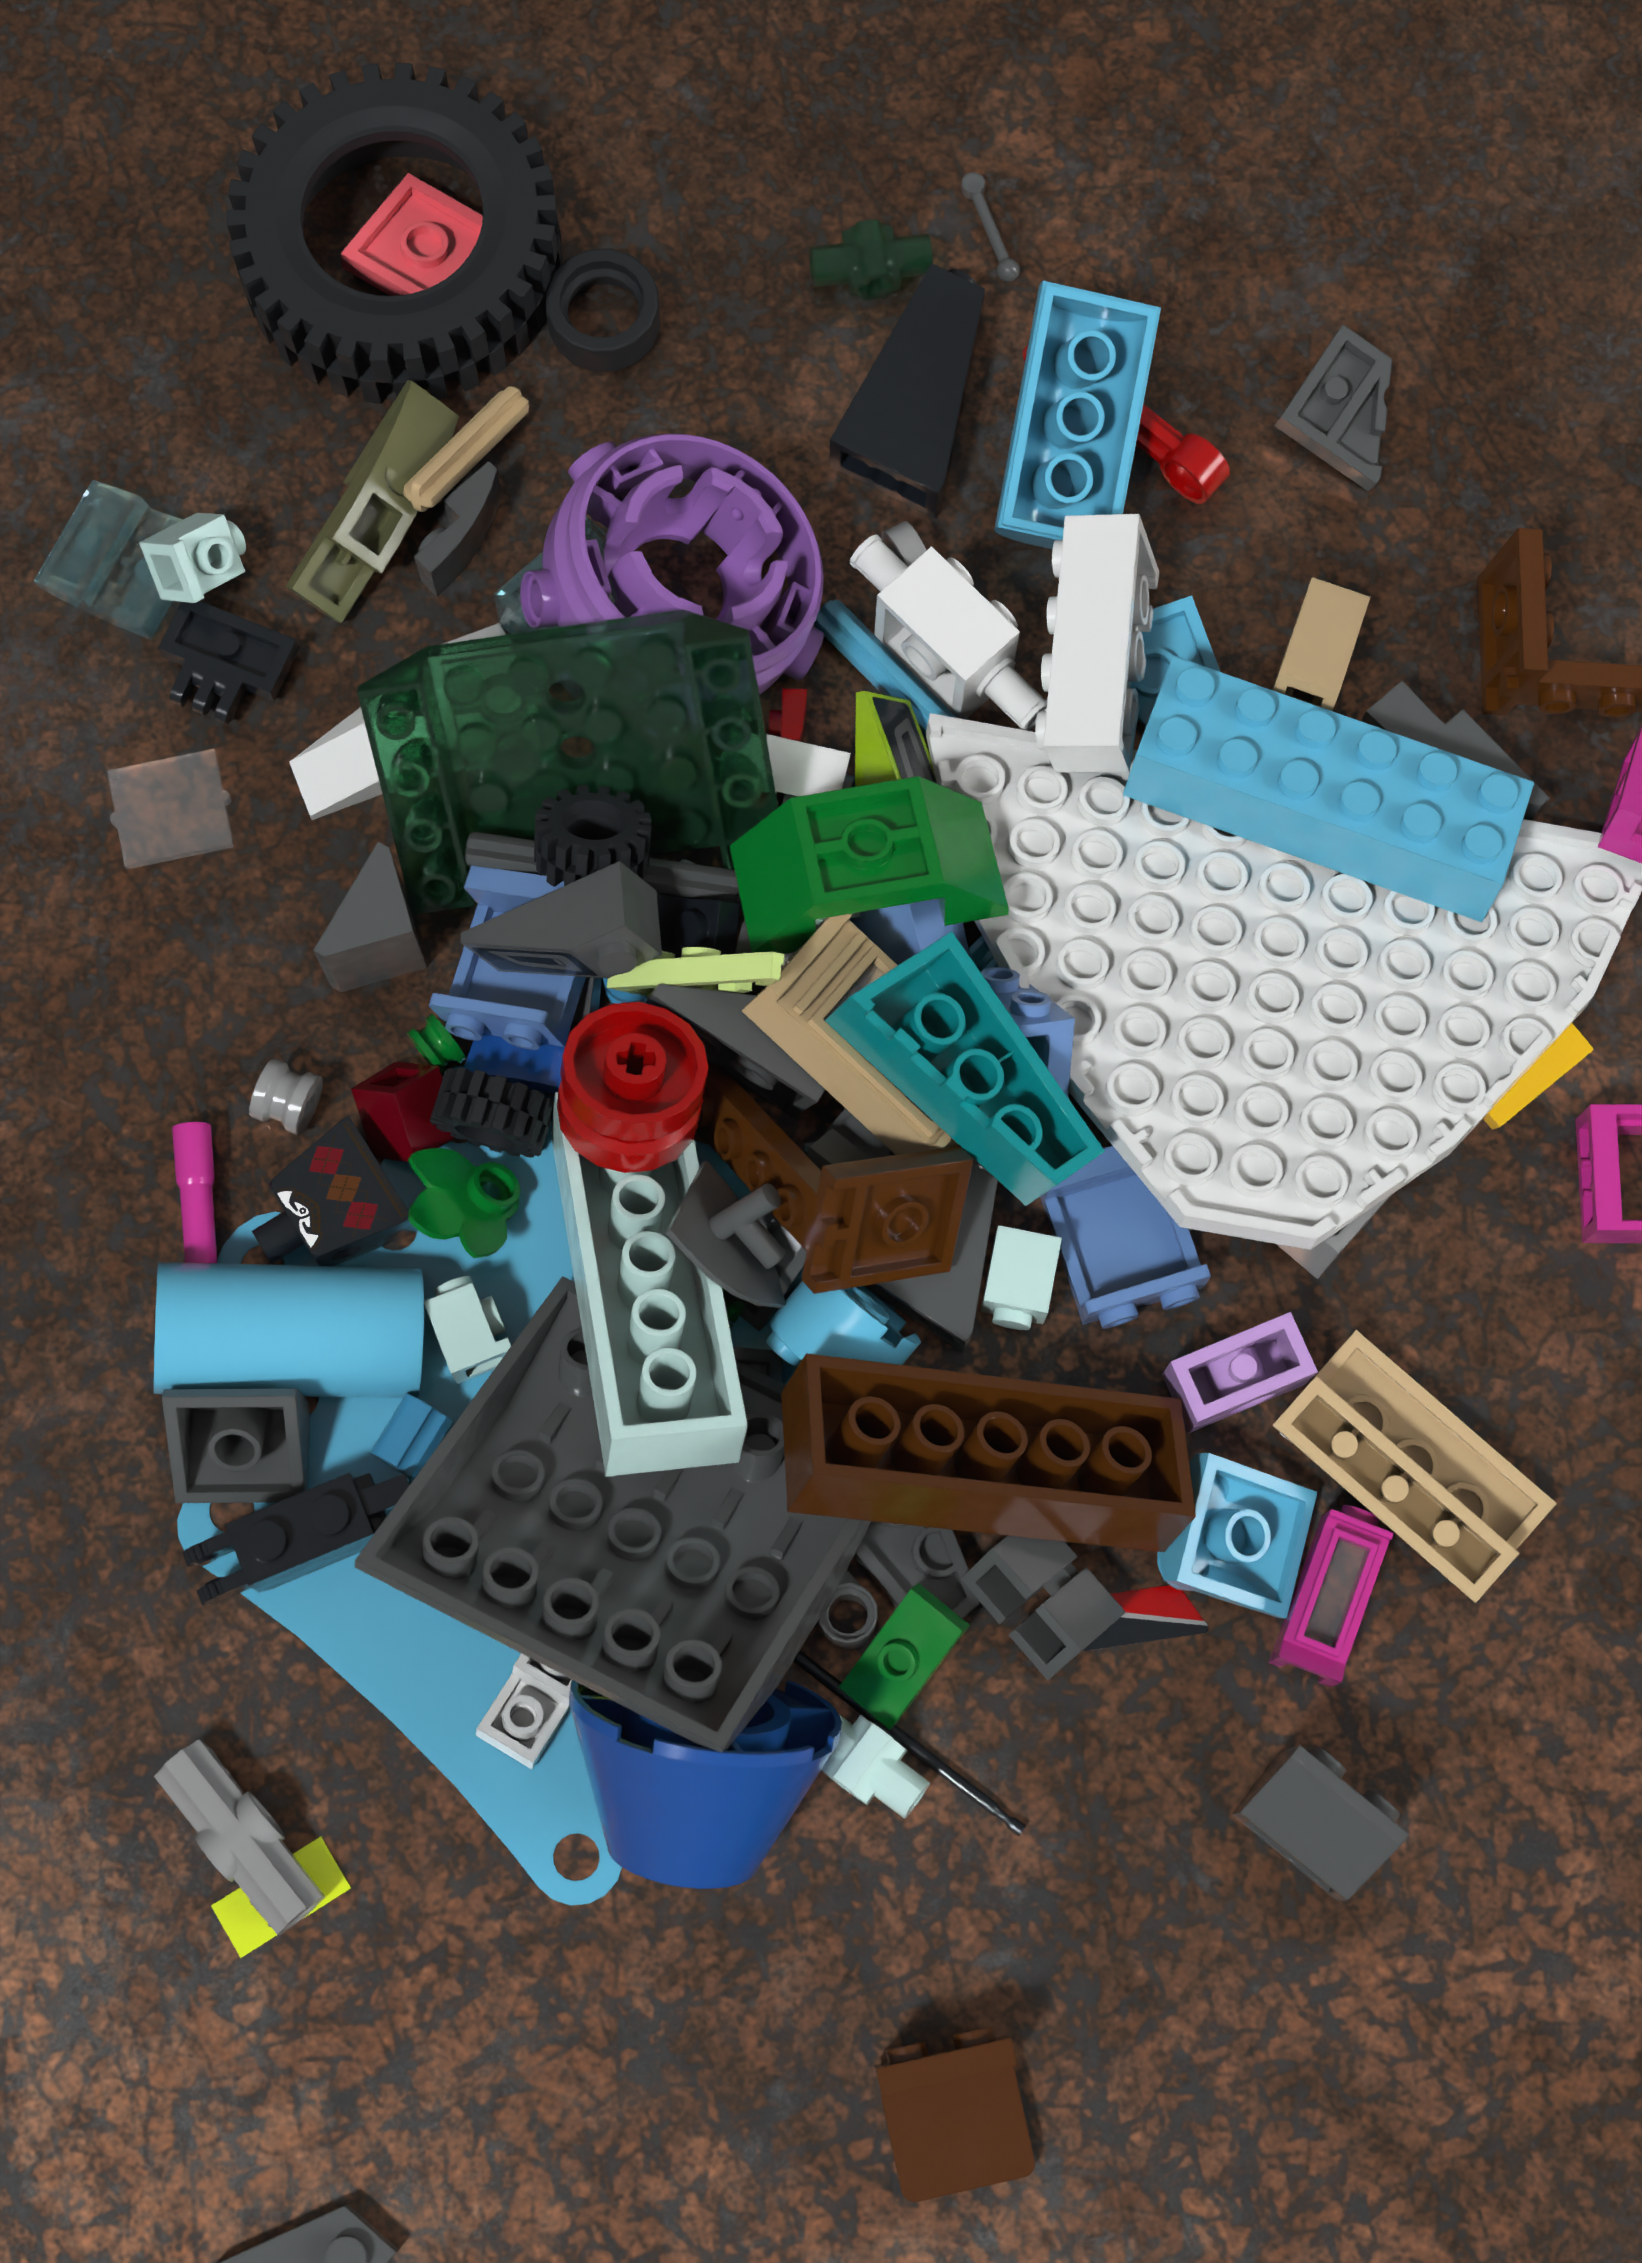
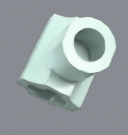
[821,1714,930,1819]

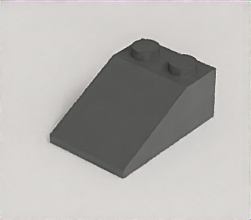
[642,984,835,1118]

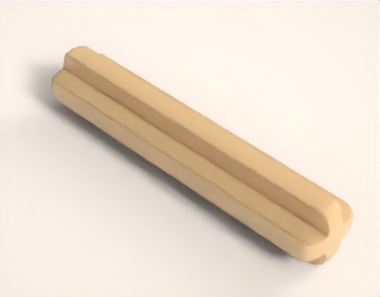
[403,386,530,512]

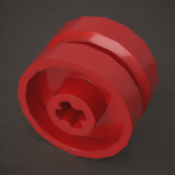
[557,1002,709,1173]

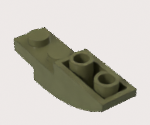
[285,380,459,623]

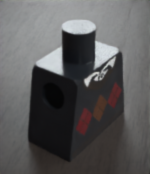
[252,1116,418,1266]

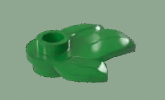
[408,1148,521,1258]

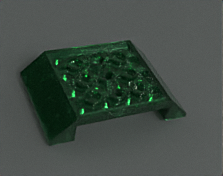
[357,609,779,915]

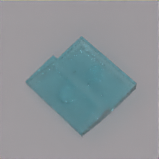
[34,480,183,640]

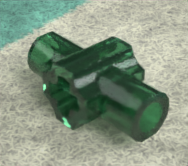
[809,220,933,301]

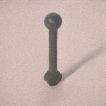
[961,172,1020,282]

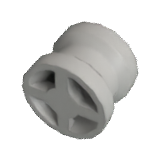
[249,1058,323,1136]

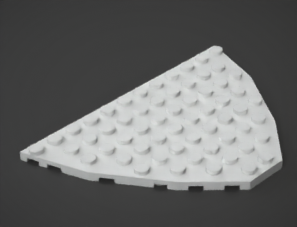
[926,713,1642,1250]

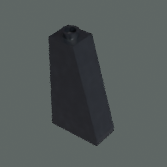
[829,263,985,518]

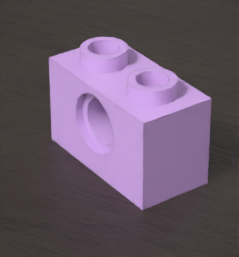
[1162,1312,1318,1434]

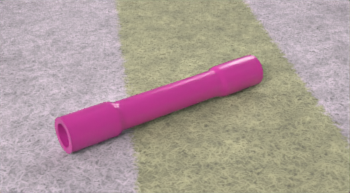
[172,1122,218,1263]

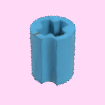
[370,1394,453,1480]

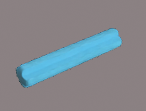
[814,600,956,738]

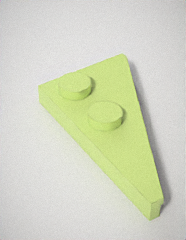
[607,947,784,997]

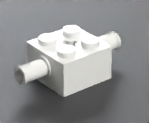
[850,535,1047,731]

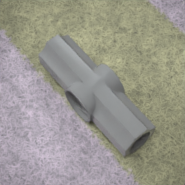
[154,1739,326,1935]

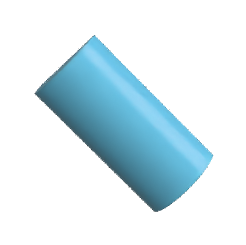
[994,281,1161,549]
[154,1262,424,1398]

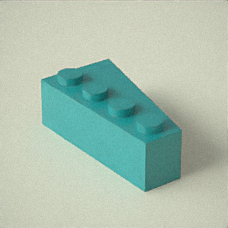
[825,931,1105,1206]

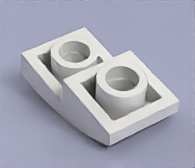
[476,1653,572,1769]

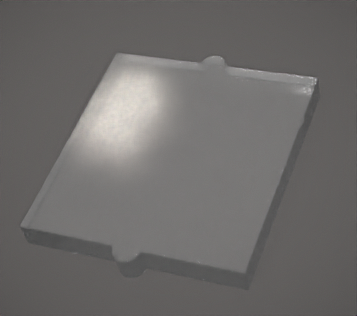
[107,749,234,869]

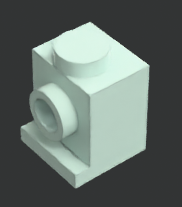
[139,513,246,603]
[424,1276,512,1384]

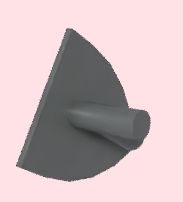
[666,1160,786,1308]

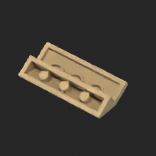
[1272,1330,1557,1603]

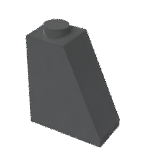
[866,1152,998,1353]

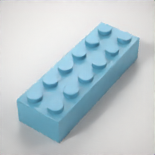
[1123,656,1534,922]

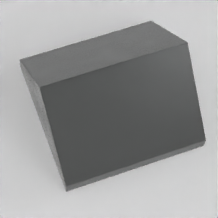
[313,842,427,992]
[162,1389,310,1503]

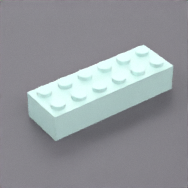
[551,1092,748,1477]

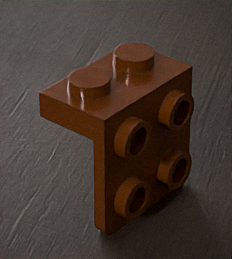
[874,2026,1035,2202]

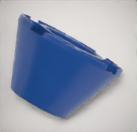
[569,1680,842,1889]

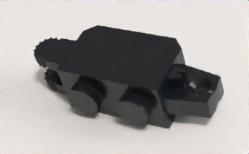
[182,1473,412,1605]

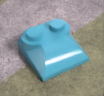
[1157,1453,1317,1619]

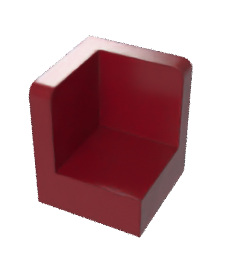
[351,1061,455,1162]

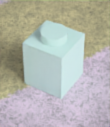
[980,1225,1062,1330]

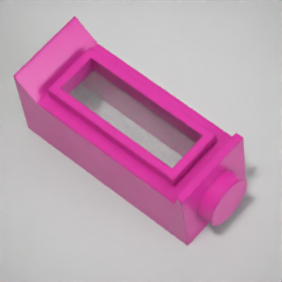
[1268,1505,1394,1687]

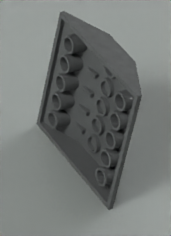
[355,1276,871,1753]

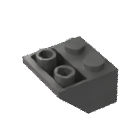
[1232,1745,1409,1901]

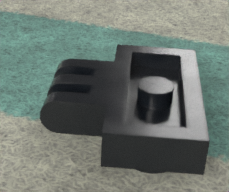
[158,601,300,725]

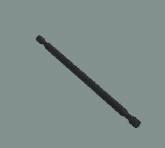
[793,1650,1026,1837]

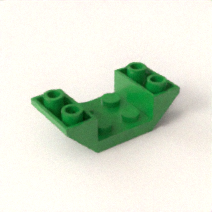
[730,776,1009,954]

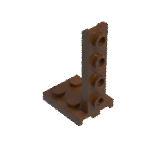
[1478,528,1642,718]
[696,1063,974,1294]

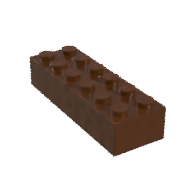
[781,1353,1196,1552]

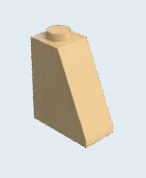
[1272,577,1370,711]

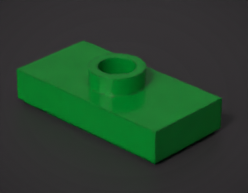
[838,1583,970,1730]

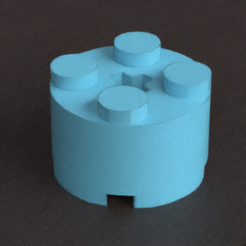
[766,1281,921,1365]

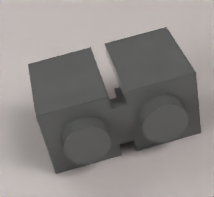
[961,1536,1126,1681]

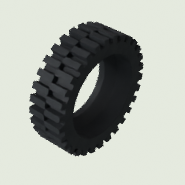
[226,63,562,404]

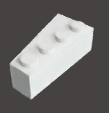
[1035,514,1159,772]

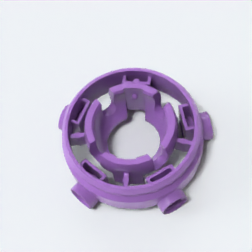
[520,433,824,738]

